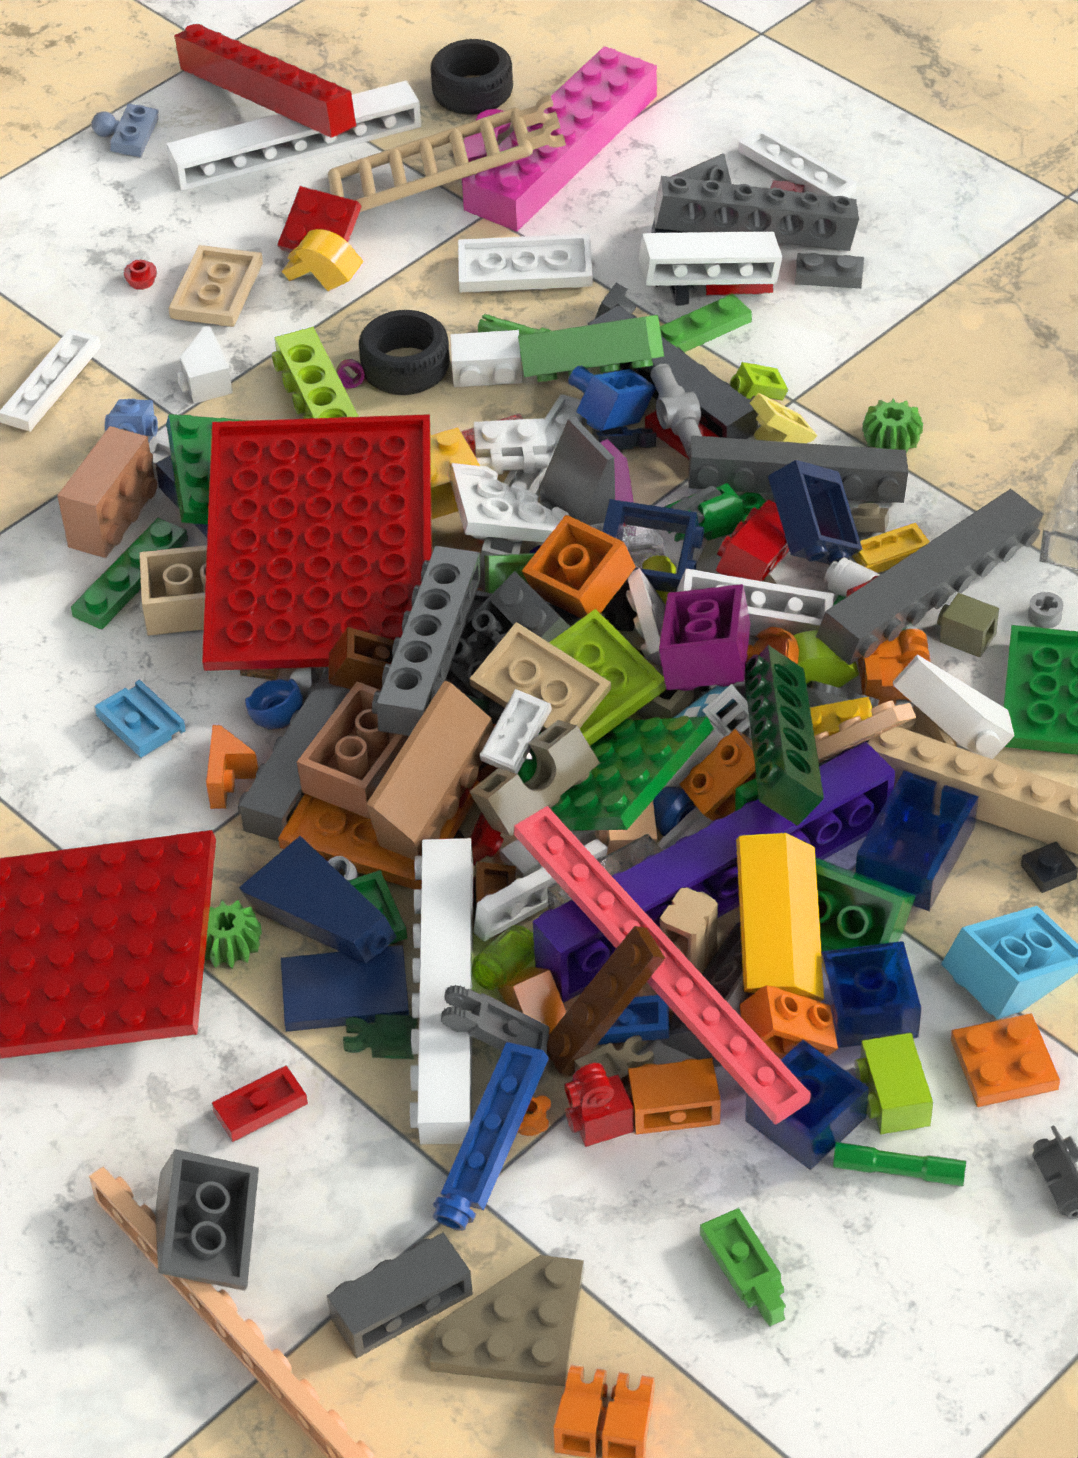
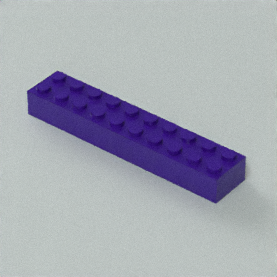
[533,742,895,1003]

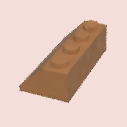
[366,680,494,860]

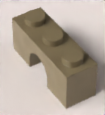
[469,720,600,836]

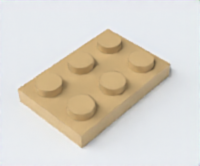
[168,245,263,327]
[470,622,611,732]

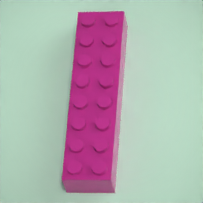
[462,46,657,232]

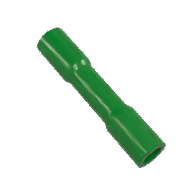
[833,1142,967,1187]

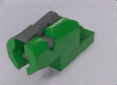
[664,483,766,542]

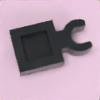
[592,427,657,453]

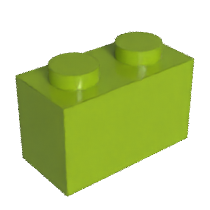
[854,1033,933,1135]

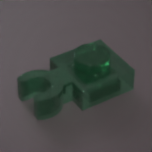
[343,1014,418,1060]

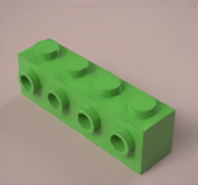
[518,315,664,382]

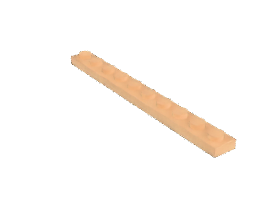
[89,1166,375,1458]

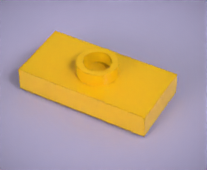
[852,522,930,573]

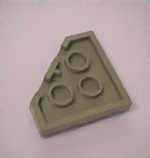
[430,1255,584,1386]

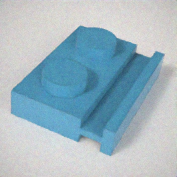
[95,679,186,758]

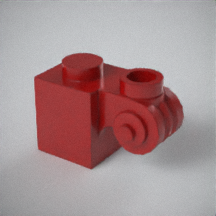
[564,1063,634,1147]

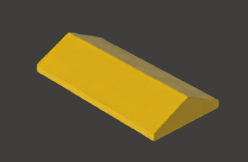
[736,833,824,1002]

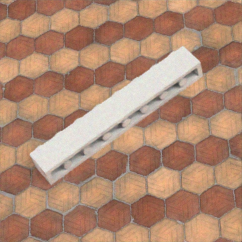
[166,81,421,191]
[410,838,473,1145]

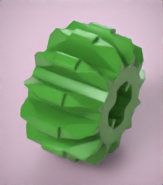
[862,398,923,454]
[205,899,262,969]

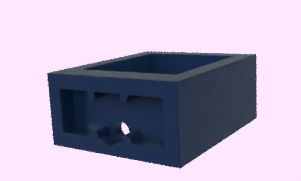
[768,460,862,566]
[602,499,704,593]

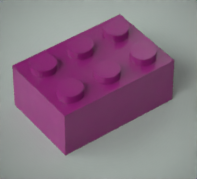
[659,584,750,691]

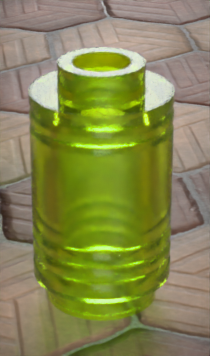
[472,925,535,990]

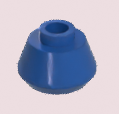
[653,787,696,836]

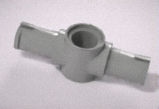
[650,364,702,457]

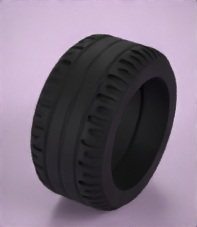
[430,39,513,115]
[358,310,450,395]

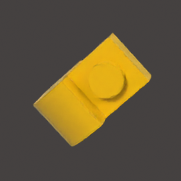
[282,229,364,291]

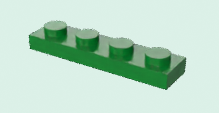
[71,517,188,630]

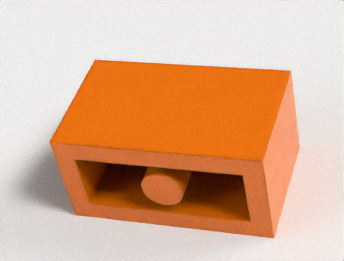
[628,1058,721,1135]

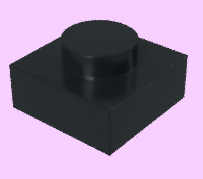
[1021,841,1078,893]

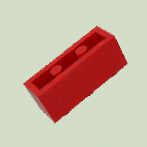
[715,499,790,582]

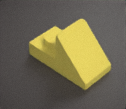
[750,393,818,443]

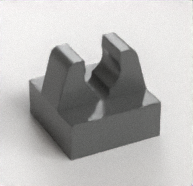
[595,283,636,319]

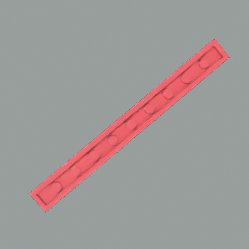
[514,806,811,1125]

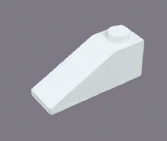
[893,655,1014,759]

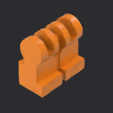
[857,629,931,705]
[554,1365,655,1458]

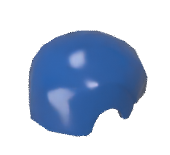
[245,679,303,730]

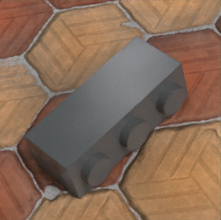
[327,1232,473,1358]

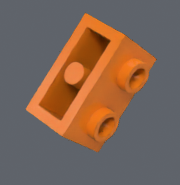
[679,729,756,821]
[739,985,838,1068]

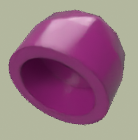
[336,359,364,389]

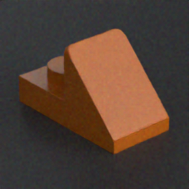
[206,725,258,809]

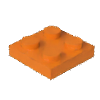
[951,1013,1060,1107]

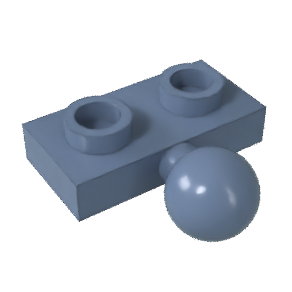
[91,103,158,157]

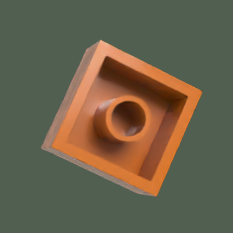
[522,515,636,619]

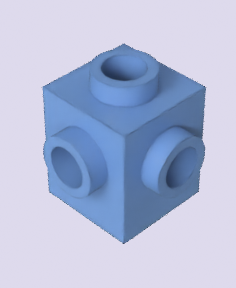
[105,399,158,443]

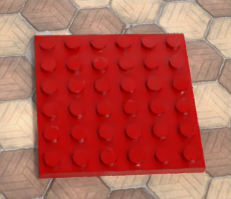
[0,830,216,1059]

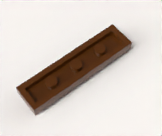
[547,926,665,1076]

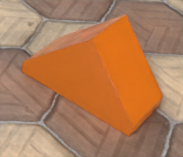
[496,966,566,1034]

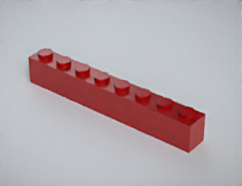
[174,24,356,138]

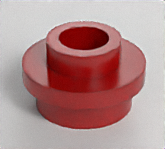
[123,259,157,290]

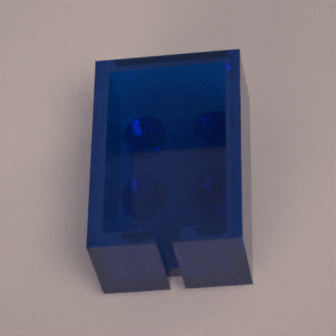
[855,770,979,912]

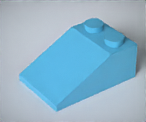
[941,906,1078,1019]

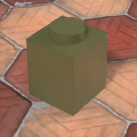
[937,592,999,658]

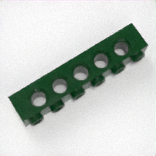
[744,645,824,826]

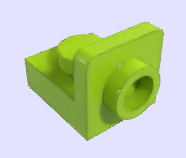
[729,362,788,401]

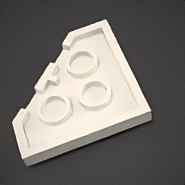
[449,463,569,543]

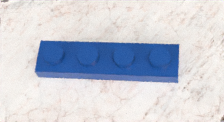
[440,1042,549,1211]

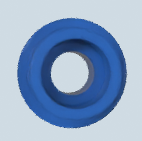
[433,1193,476,1231]

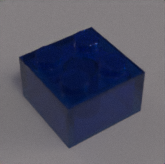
[821,941,922,1048]
[745,1040,869,1170]

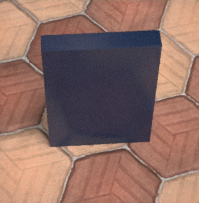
[281,945,410,1032]

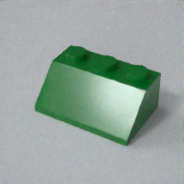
[815,857,916,975]

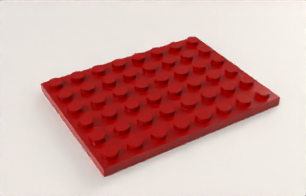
[202,414,432,671]

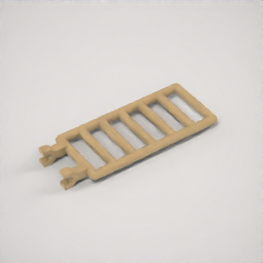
[328,95,566,212]

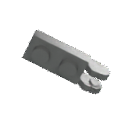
[441,985,550,1055]

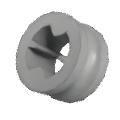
[1028,592,1063,628]

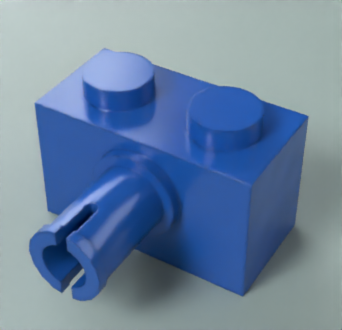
[568,365,656,431]

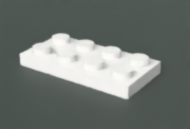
[458,234,593,293]

